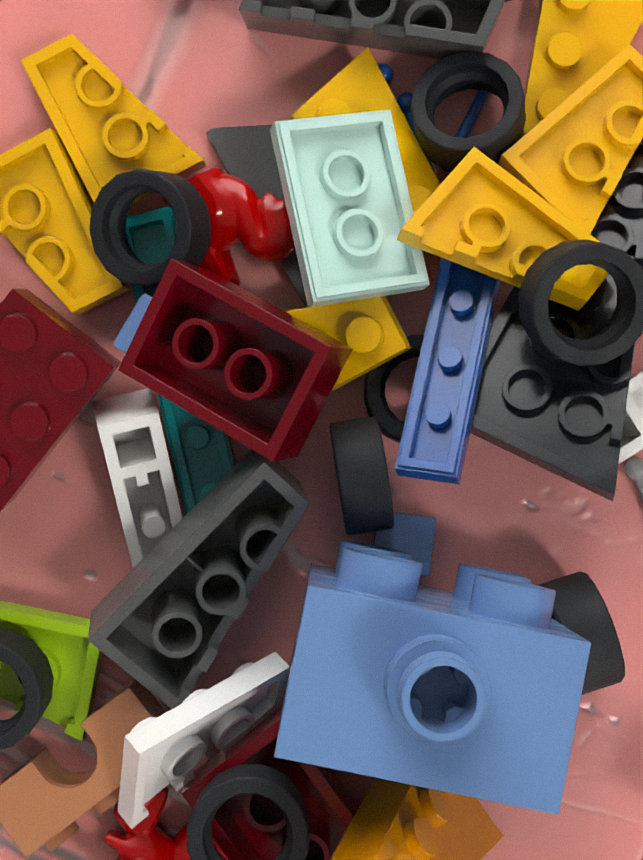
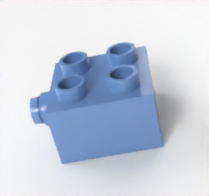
[274,540,591,815]

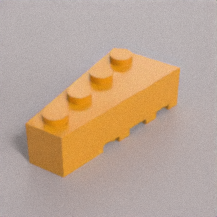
[330,778,503,860]

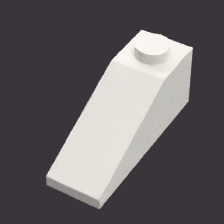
[91,388,183,568]

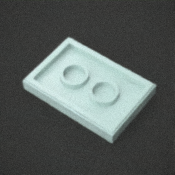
[270,109,430,308]

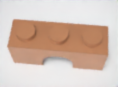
[0,679,166,858]

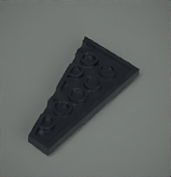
[470,138,643,502]

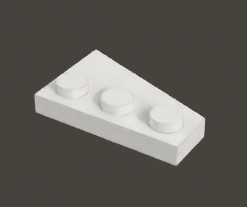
[117,652,290,829]

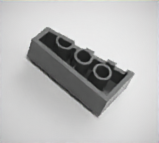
[239,0,505,59]
[87,449,309,709]

